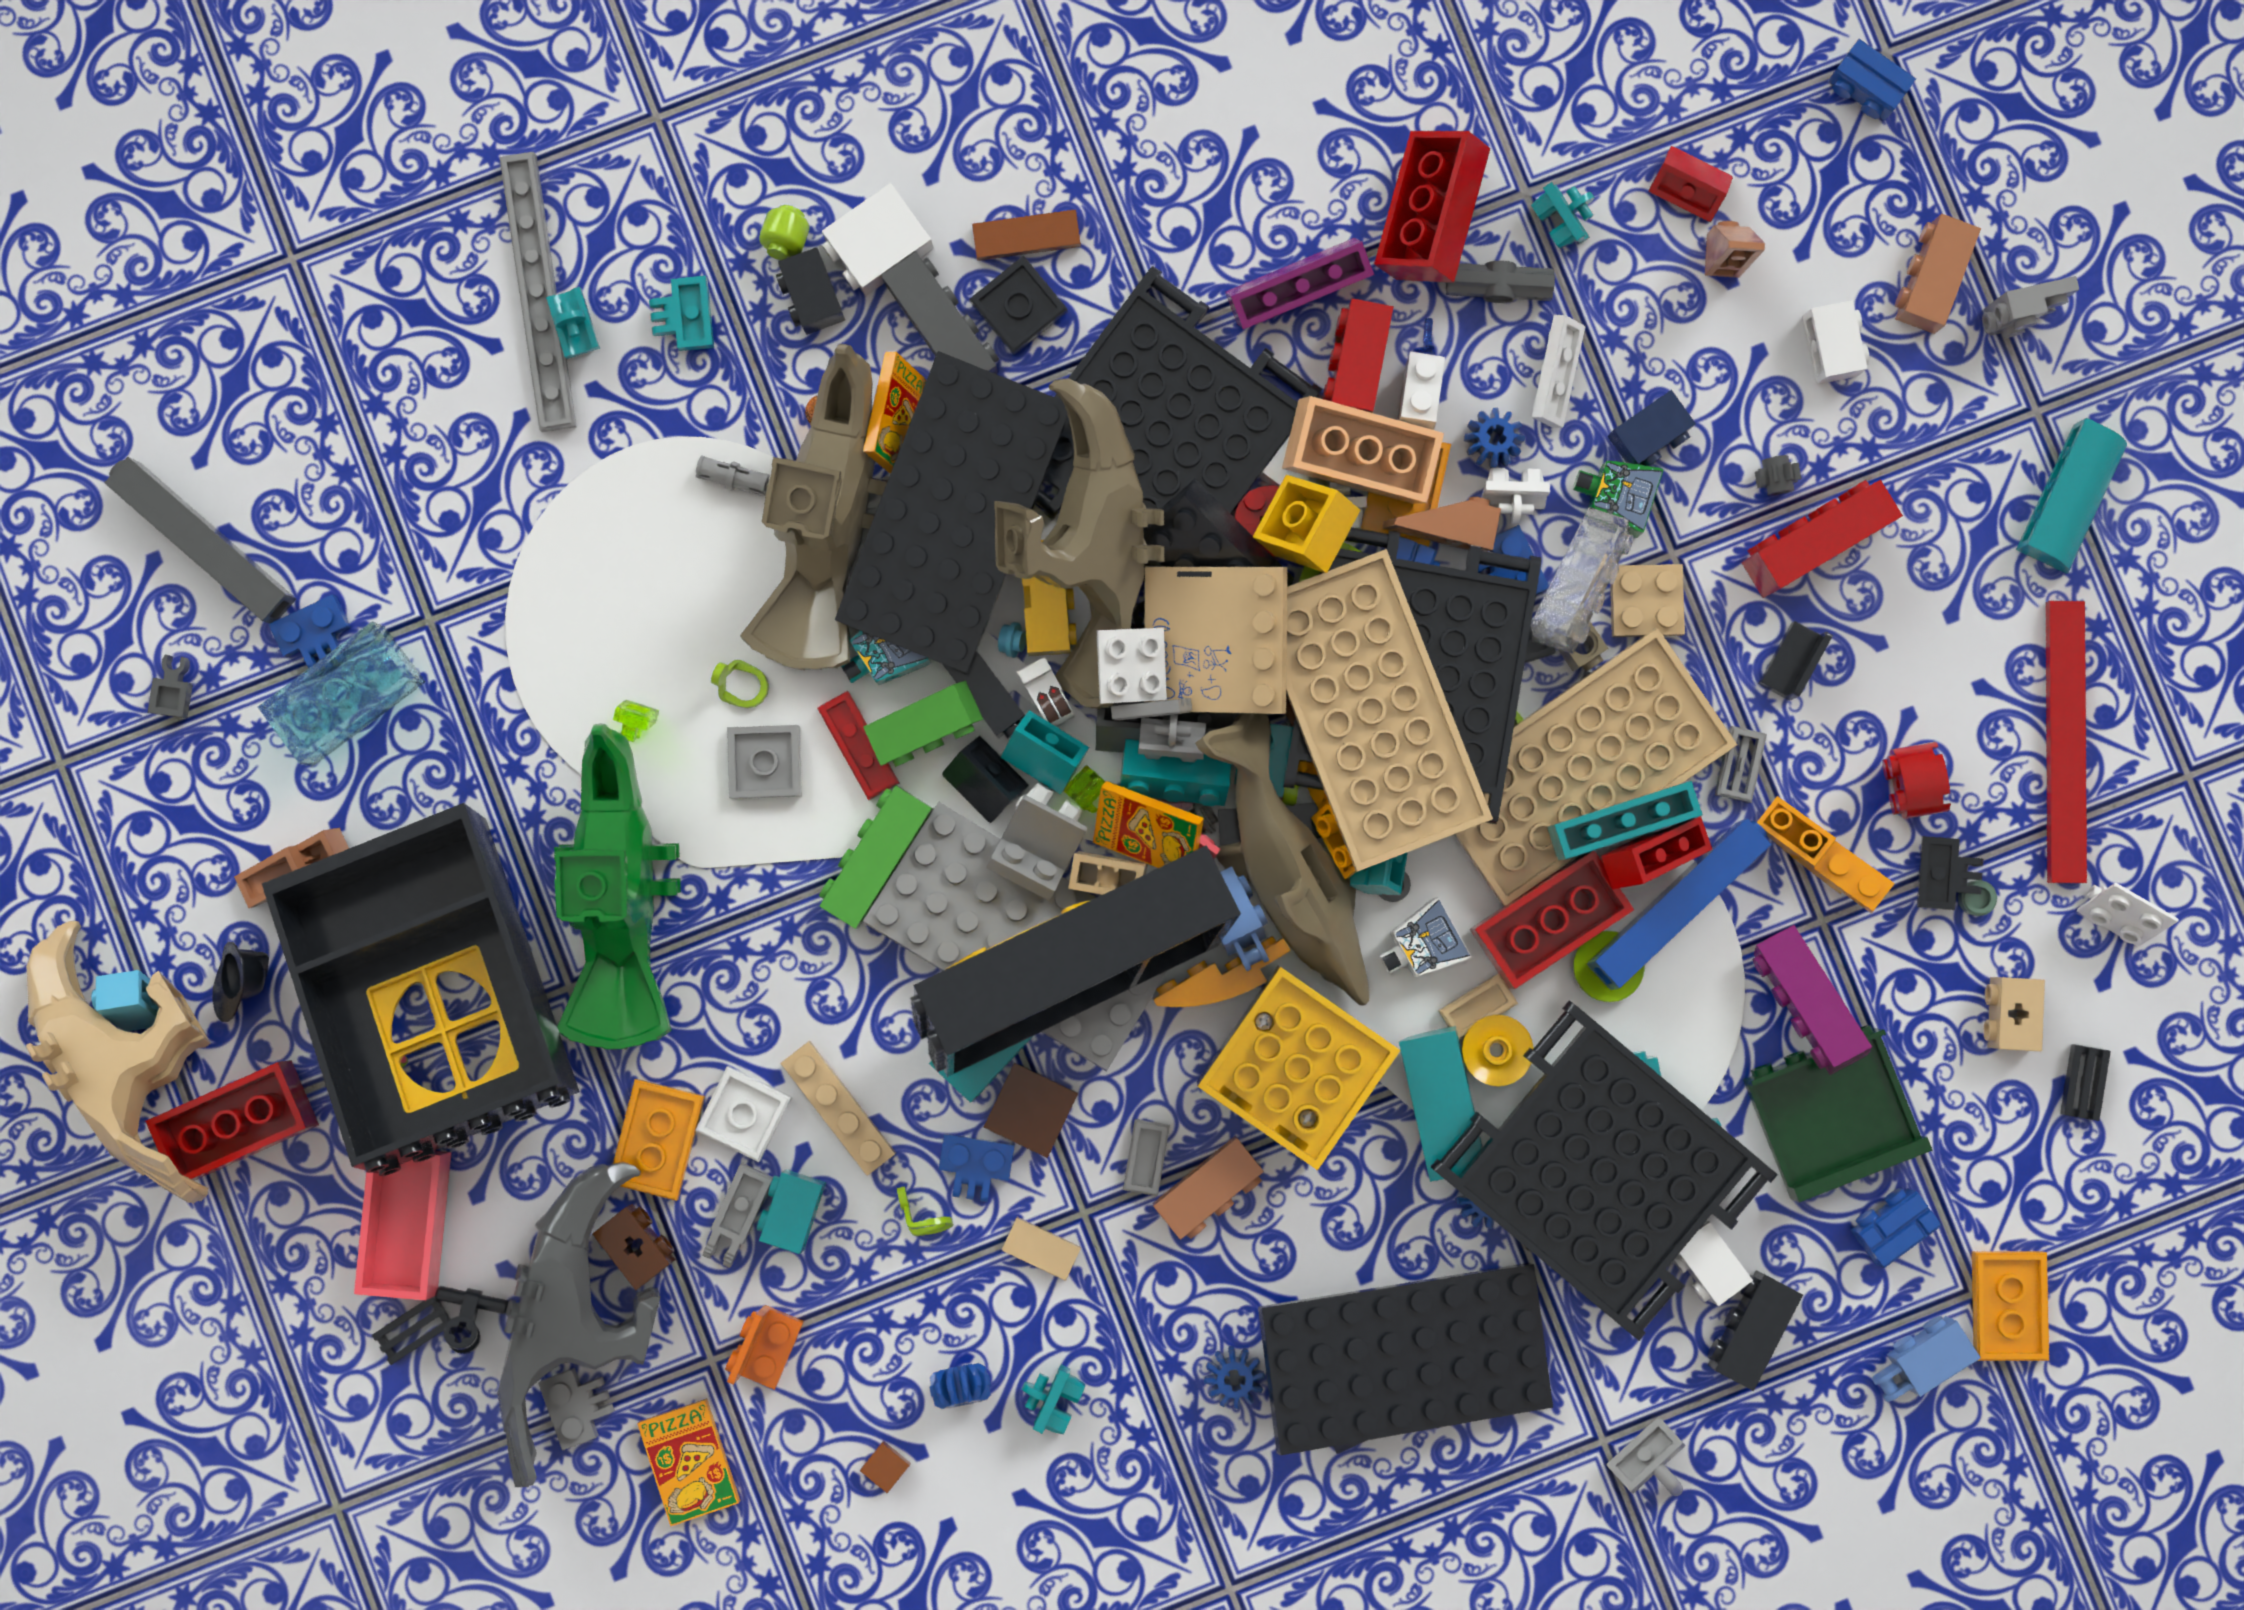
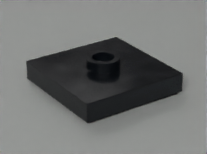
[969,255,1068,355]

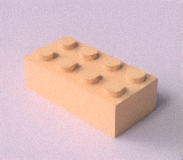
[1282,396,1444,504]

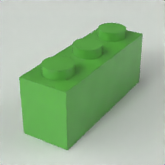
[863,680,983,767]

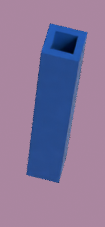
[1587,818,1772,990]

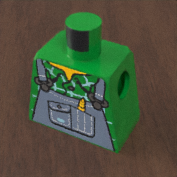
[1573,461,1664,538]

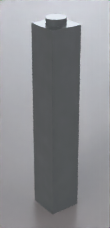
[104,456,296,624]

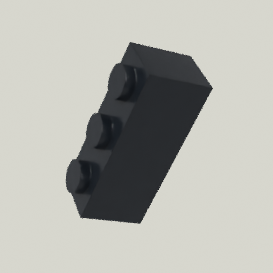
[1708,1270,1803,1391]

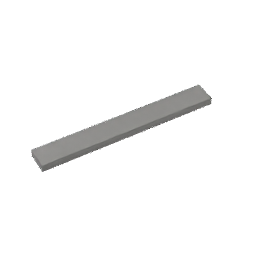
[499,152,577,432]

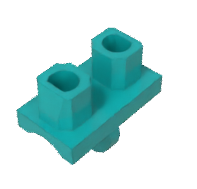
[1531,182,1595,249]
[546,287,600,359]
[1021,1364,1086,1435]

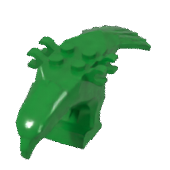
[554,723,681,1050]

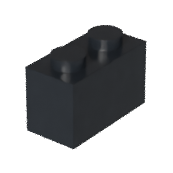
[776,247,845,335]

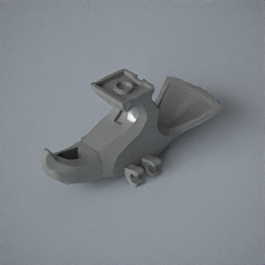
[497,1162,660,1487]

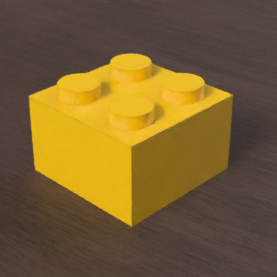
[1253,475,1360,573]

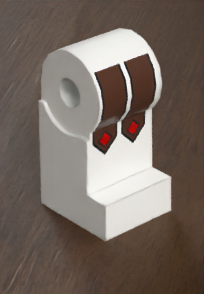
[1017,657,1075,726]

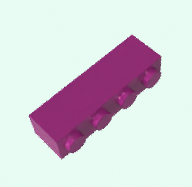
[1225,238,1374,330]
[1752,925,1872,1075]

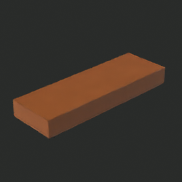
[972,209,1081,261]

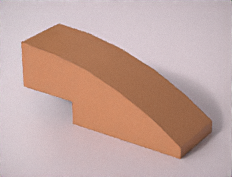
[234,828,349,908]

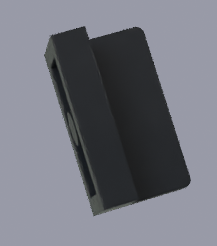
[1758,621,1833,701]
[942,735,1029,823]

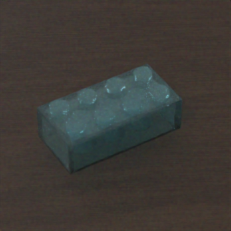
[258,621,426,767]

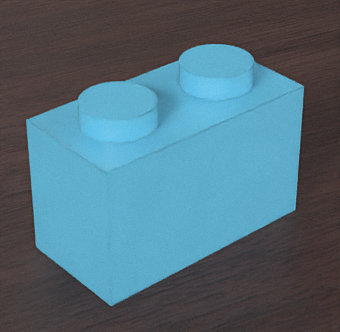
[91,970,159,1032]

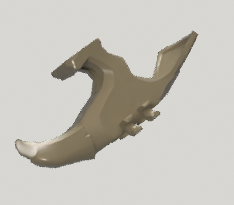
[740,344,888,671]
[994,378,1164,709]

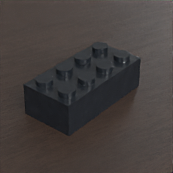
[1143,479,1295,587]

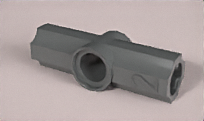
[1445,261,1555,303]

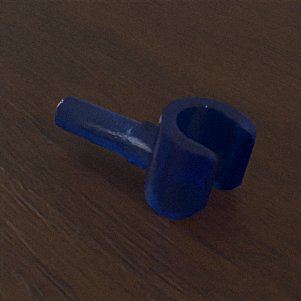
[1413,318,1435,355]

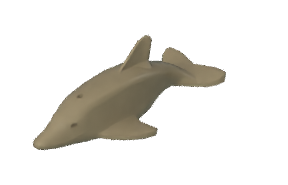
[1195,713,1369,1006]

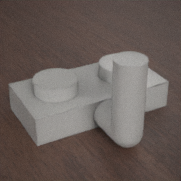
[1606,1416,1685,1496]

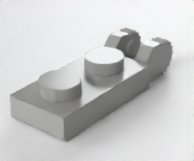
[702,1163,773,1268]

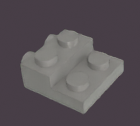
[1982,276,2080,338]

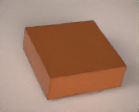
[860,1440,911,1493]

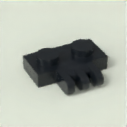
[1917,836,1984,910]

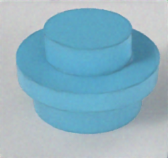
[998,622,1026,658]

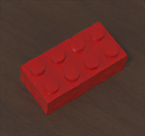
[1374,131,1491,283]
[1741,479,1903,598]
[1469,850,1634,989]
[145,1060,319,1181]

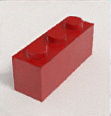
[1601,816,1713,890]

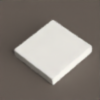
[695,1066,792,1162]

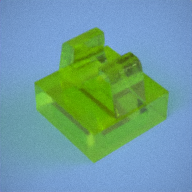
[613,700,659,742]
[1063,765,1105,813]

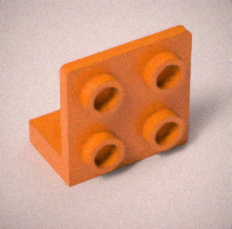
[725,1305,804,1390]

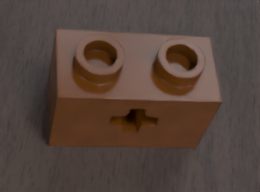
[592,1204,676,1291]

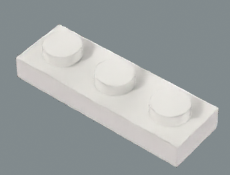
[1532,315,1585,428]

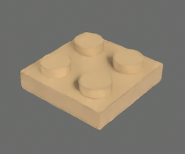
[1610,564,1685,637]

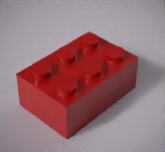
[1322,298,1394,413]

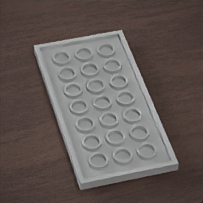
[863,802,1167,1072]

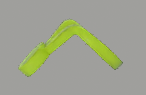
[711,660,769,709]
[897,1186,954,1236]

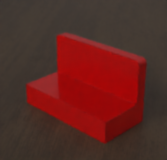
[1648,146,1733,223]

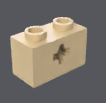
[1068,851,1148,895]
[1983,977,2045,1051]

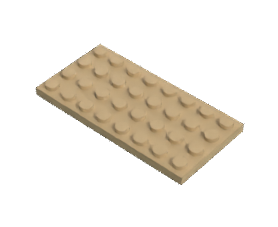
[1286,549,1493,872]
[1454,628,1737,906]

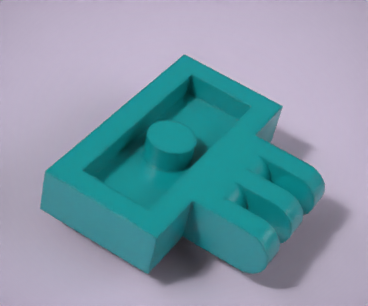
[649,275,715,351]

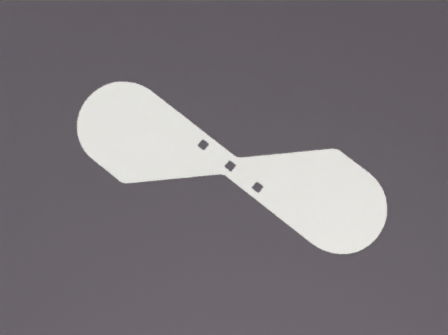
[505,437,1745,1146]

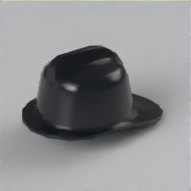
[212,942,269,1022]

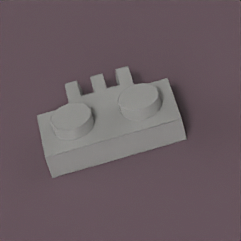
[538,1368,615,1450]

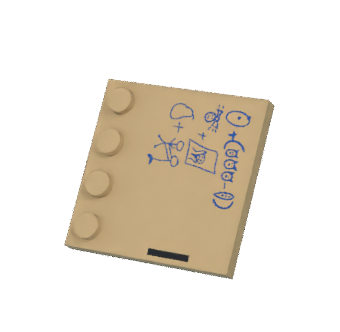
[1144,567,1287,714]

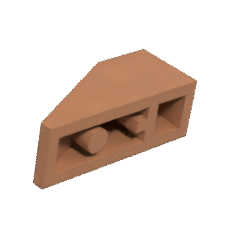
[1705,221,1765,278]
[1383,497,1501,551]

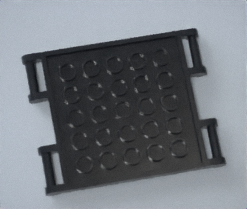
[1035,266,1323,583]
[1283,527,1541,824]
[1430,1000,1778,1341]

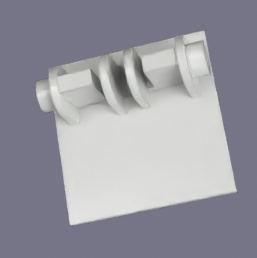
[1097,628,1167,704]
[2077,883,2179,947]

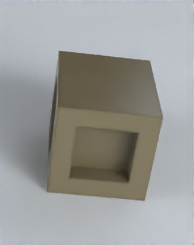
[1551,613,1609,672]

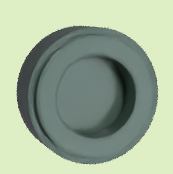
[1958,880,1997,916]

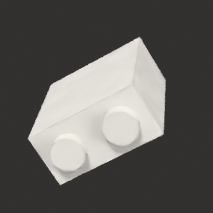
[822,183,934,296]

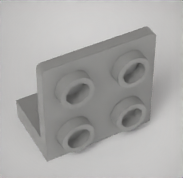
[986,795,1087,901]

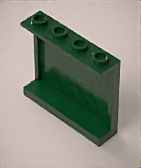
[1743,1025,1933,1203]

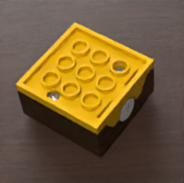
[1197,965,1401,1171]

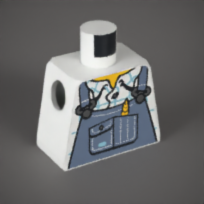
[1379,897,1472,977]

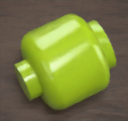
[759,205,810,260]

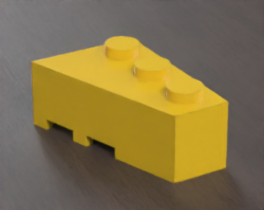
[1022,540,1077,656]

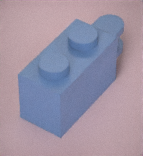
[1220,866,1269,971]
[1872,1316,1981,1402]

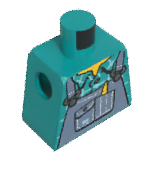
[841,631,931,685]

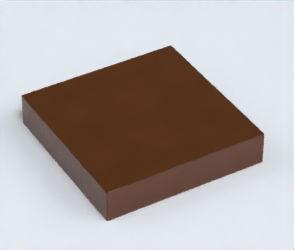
[984,1062,1078,1158]

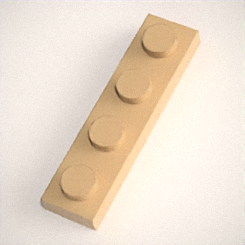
[780,1041,896,1176]

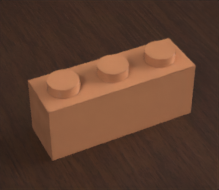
[1895,213,1981,334]
[1153,1136,1264,1240]

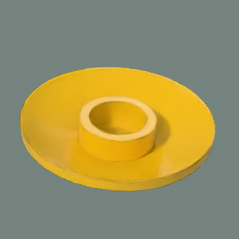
[1462,1015,1534,1086]

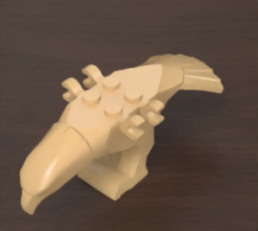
[26,921,211,1204]

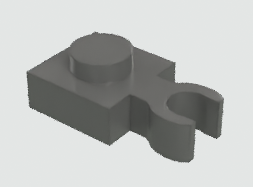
[147,654,193,719]

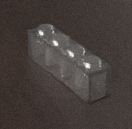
[1531,507,1633,654]

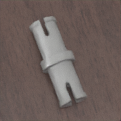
[695,456,770,496]

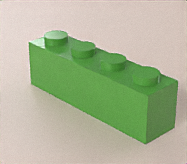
[819,786,934,929]

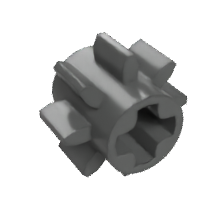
[1755,455,1802,496]

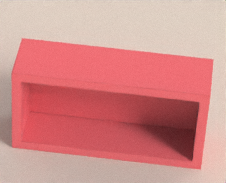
[354,1151,451,1301]

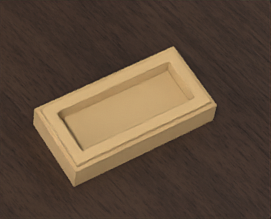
[1438,973,1518,1040]
[1002,1217,1081,1281]

